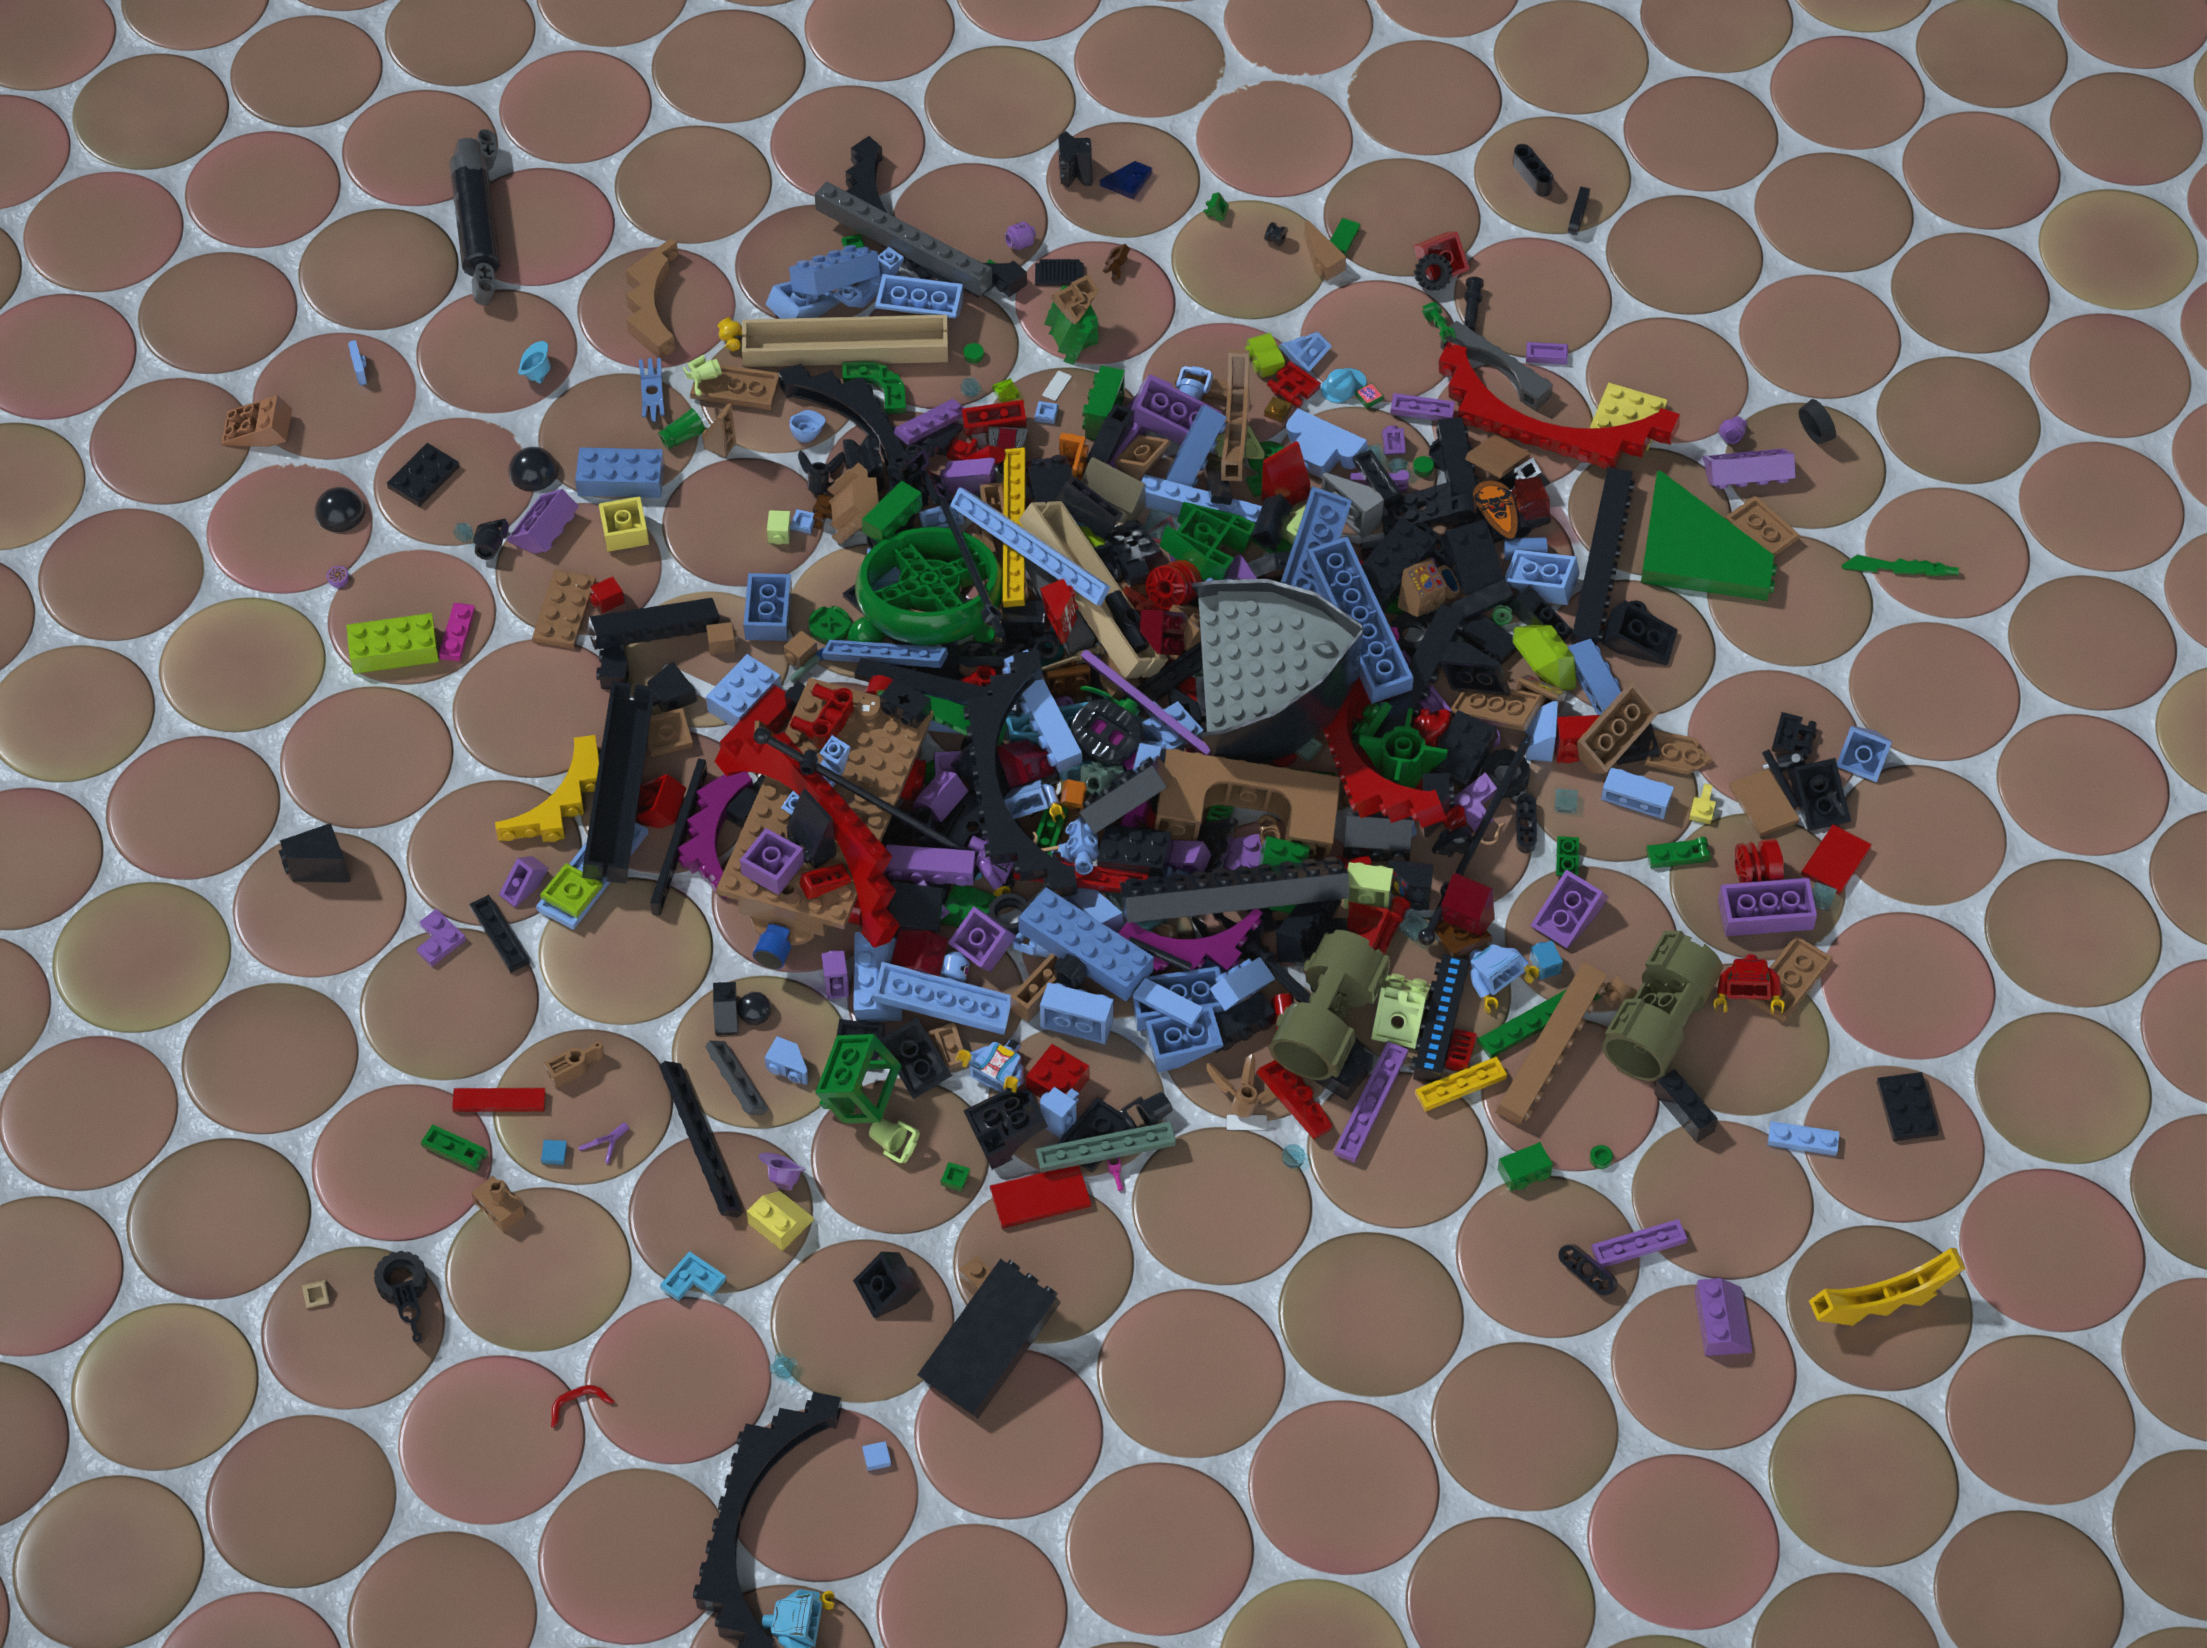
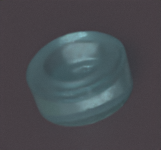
[1282,1144,1305,1168]

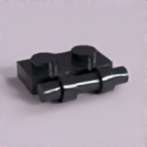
[1771,712,1817,760]

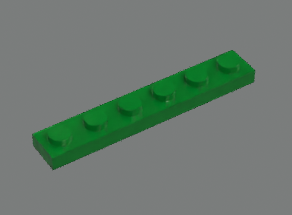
[1477,989,1602,1059]

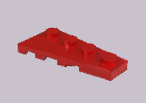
[1256,1060,1333,1139]

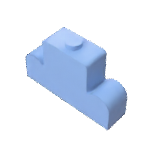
[1286,409,1368,479]

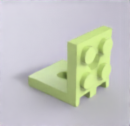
[1371,974,1431,1049]

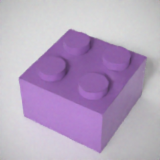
[740,828,805,895]
[948,907,1016,972]

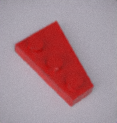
[1347,901,1391,950]

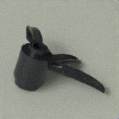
[798,450,844,495]

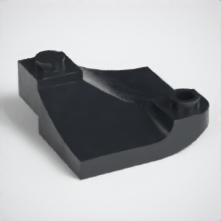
[963,1089,1048,1170]

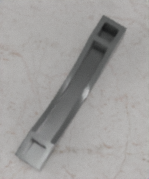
[1440,321,1553,411]

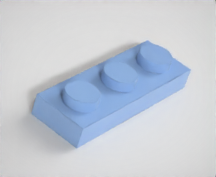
[1767,1121,1839,1156]

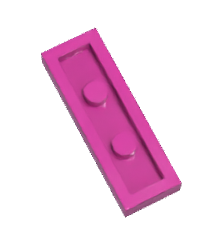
[439,603,475,662]

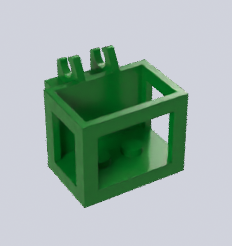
[815,1034,901,1123]

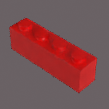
[719,685,792,749]

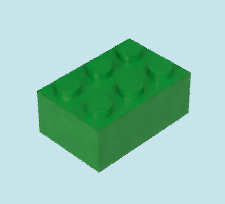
[1082,365,1125,440]

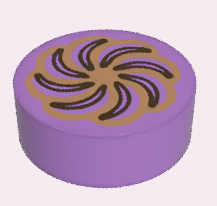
[327,566,349,587]

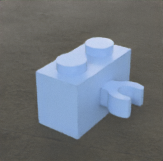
[1040,1087,1079,1139]

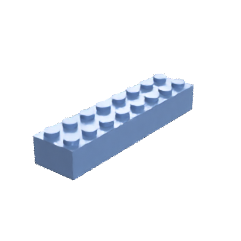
[1307,536,1413,704]

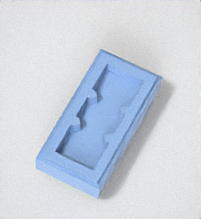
[348,340,367,385]

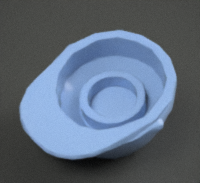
[789,410,826,443]

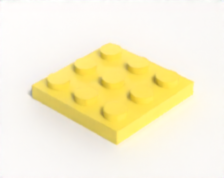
[1590,382,1667,450]

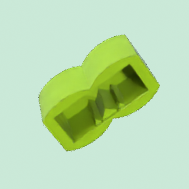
[1245,333,1285,378]

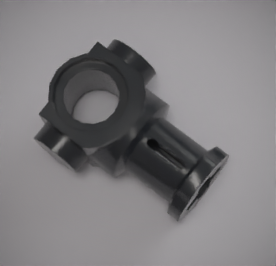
[1054,954,1088,989]

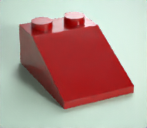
[1261,441,1310,506]

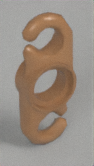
[1258,815,1280,845]

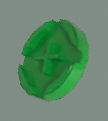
[808,606,851,644]

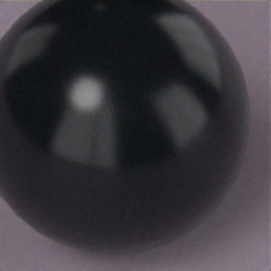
[508,446,558,491]
[315,487,365,532]

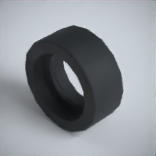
[989,893,1029,935]

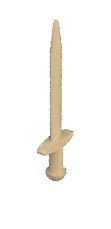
[1042,644,1105,672]

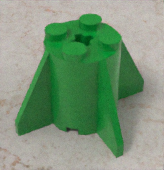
[1359,708,1447,789]

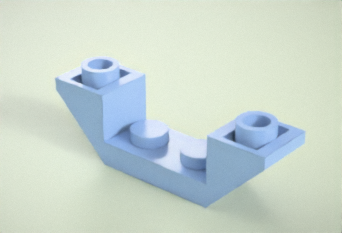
[833,247,904,308]
[781,735,851,815]
[1133,740,1166,770]

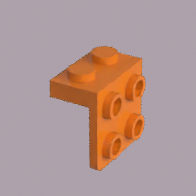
[1059,433,1089,481]

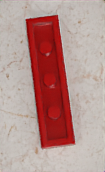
[452,1088,546,1112]

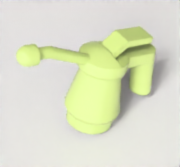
[683,355,722,396]

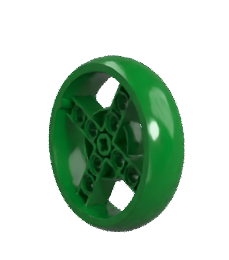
[855,527,1003,645]

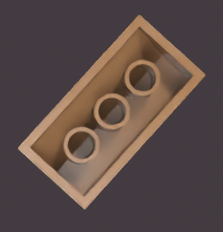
[1577,681,1659,774]

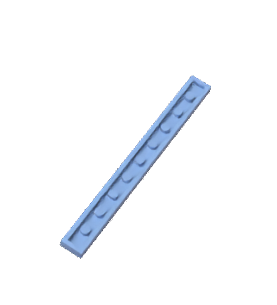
[950,487,1110,606]

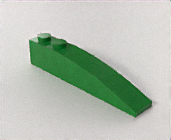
[876,690,1007,746]

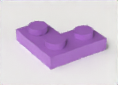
[1454,773,1498,832]
[416,909,466,967]

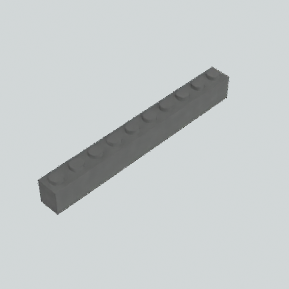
[815,181,992,297]

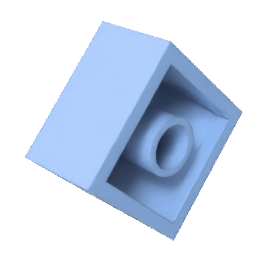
[1524,701,1558,762]

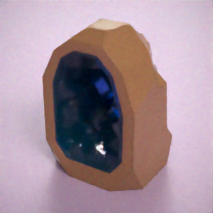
[1437,565,1460,600]

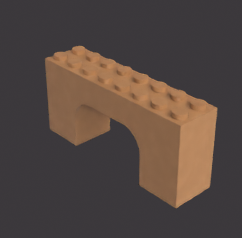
[1153,749,1340,861]

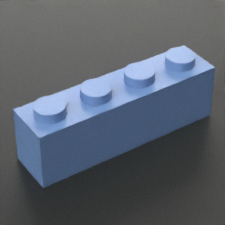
[1164,405,1227,487]
[1568,639,1621,715]

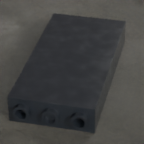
[917,1258,1061,1419]

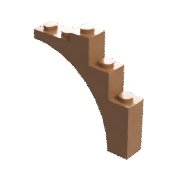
[1221,350,1250,481]

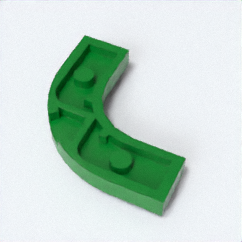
[842,361,906,414]

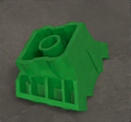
[1044,285,1099,365]

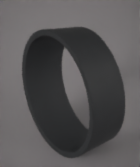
[1798,399,1836,444]

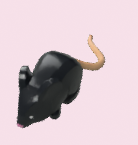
[1431,822,1504,858]

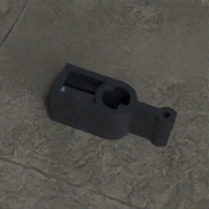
[726,775,766,829]
[391,1280,422,1345]

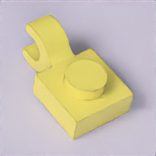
[1689,783,1716,824]

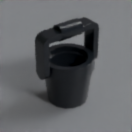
[473,519,510,560]
[1121,1092,1173,1130]

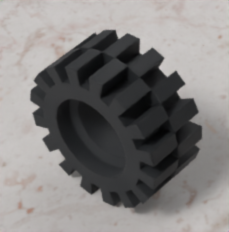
[1414,253,1453,291]

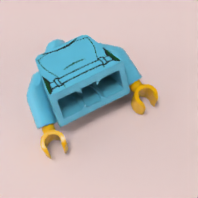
[762,1589,835,1648]

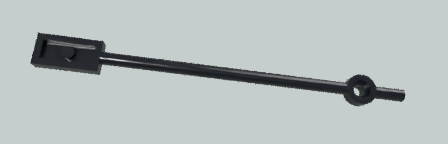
[922,470,1005,638]

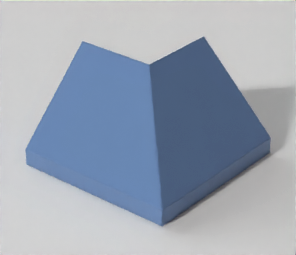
[1837,726,1892,782]

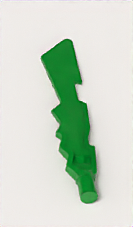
[1841,554,1959,576]

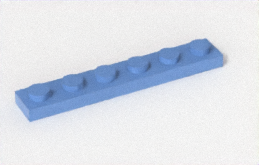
[822,640,948,668]

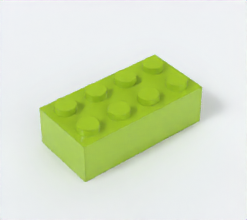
[346,613,439,674]

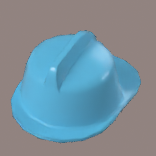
[518,341,551,384]
[1321,368,1367,403]

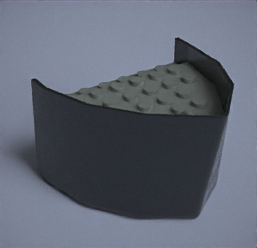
[1192,579,1364,764]

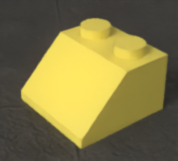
[747,1191,814,1251]

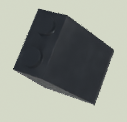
[278,823,350,883]

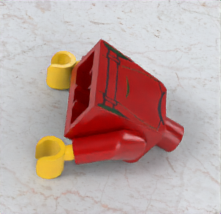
[1713,954,1784,1014]

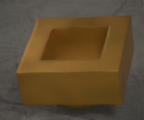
[1264,396,1292,423]

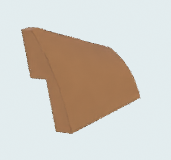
[1052,274,1099,325]

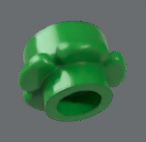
[1492,605,1513,626]

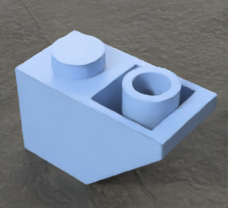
[765,1036,809,1085]

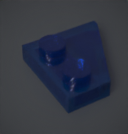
[1100,161,1152,200]

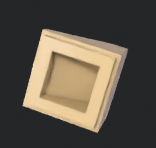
[302,1280,330,1308]

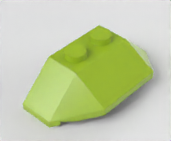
[1512,625,1576,691]

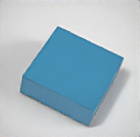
[541,1140,567,1165]

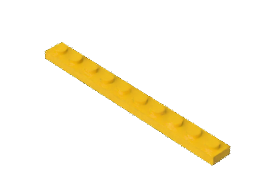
[1003,447,1026,607]

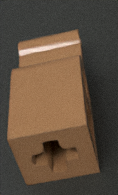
[544,1041,605,1089]

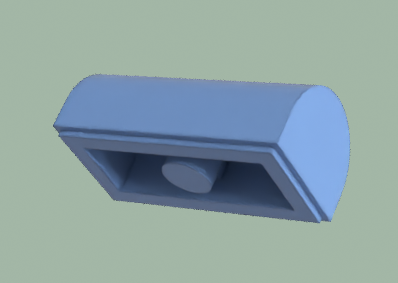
[1503,537,1547,560]

